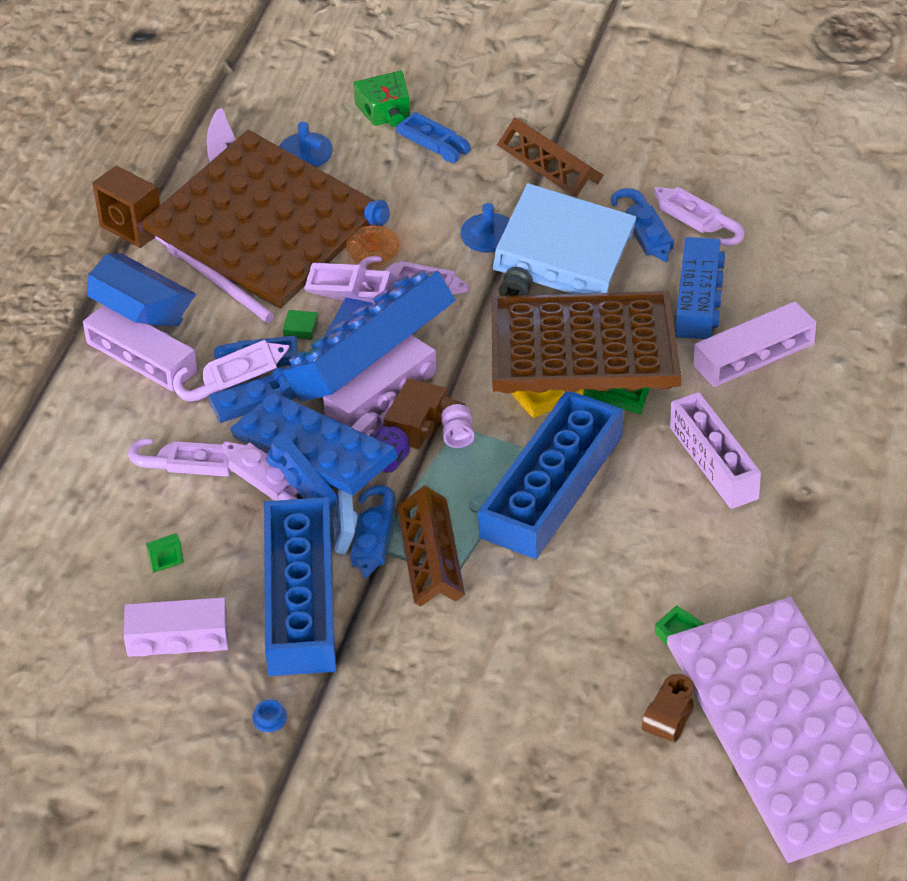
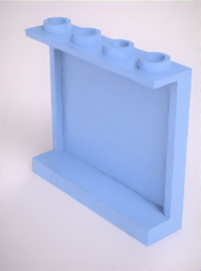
[493,183,637,294]

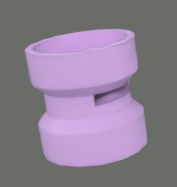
[442,404,474,448]

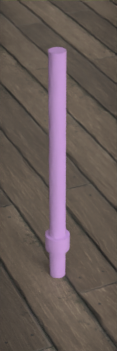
[155,236,274,323]

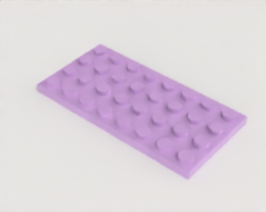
[667,597,907,864]

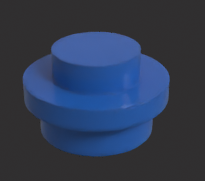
[364,200,390,228]
[252,699,287,732]

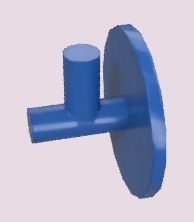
[279,122,333,167]
[461,203,510,253]

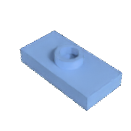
[331,489,357,555]

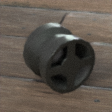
[498,267,533,296]

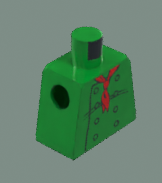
[353,70,410,127]

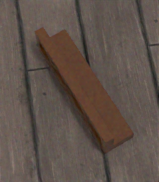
[497,117,604,198]
[397,485,465,606]

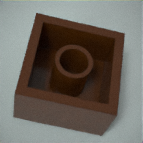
[92,165,160,248]

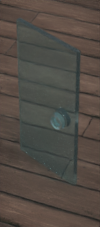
[387,432,524,570]

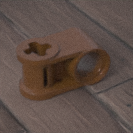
[641,674,694,743]

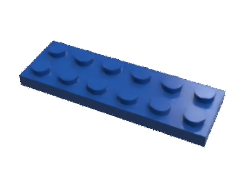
[230,392,398,495]

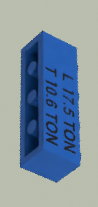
[676,237,725,339]

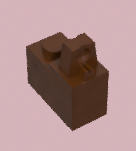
[384,378,466,450]

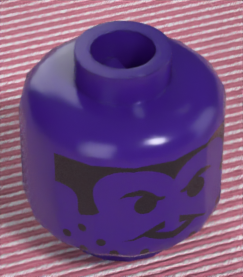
[371,426,410,473]

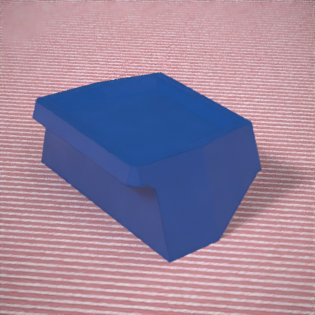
[87,254,196,326]

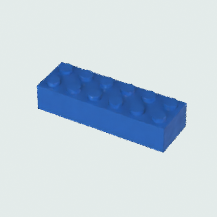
[282,270,456,402]
[478,391,623,560]
[264,497,336,676]

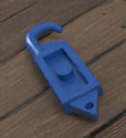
[611,188,674,262]
[350,485,396,578]

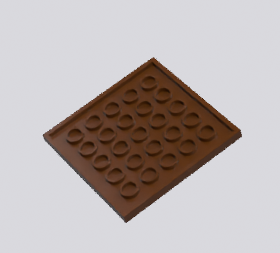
[143,129,375,309]
[491,291,681,394]

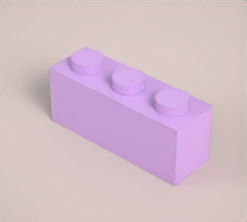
[123,598,228,657]

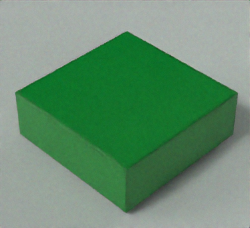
[283,310,318,340]
[146,533,184,573]

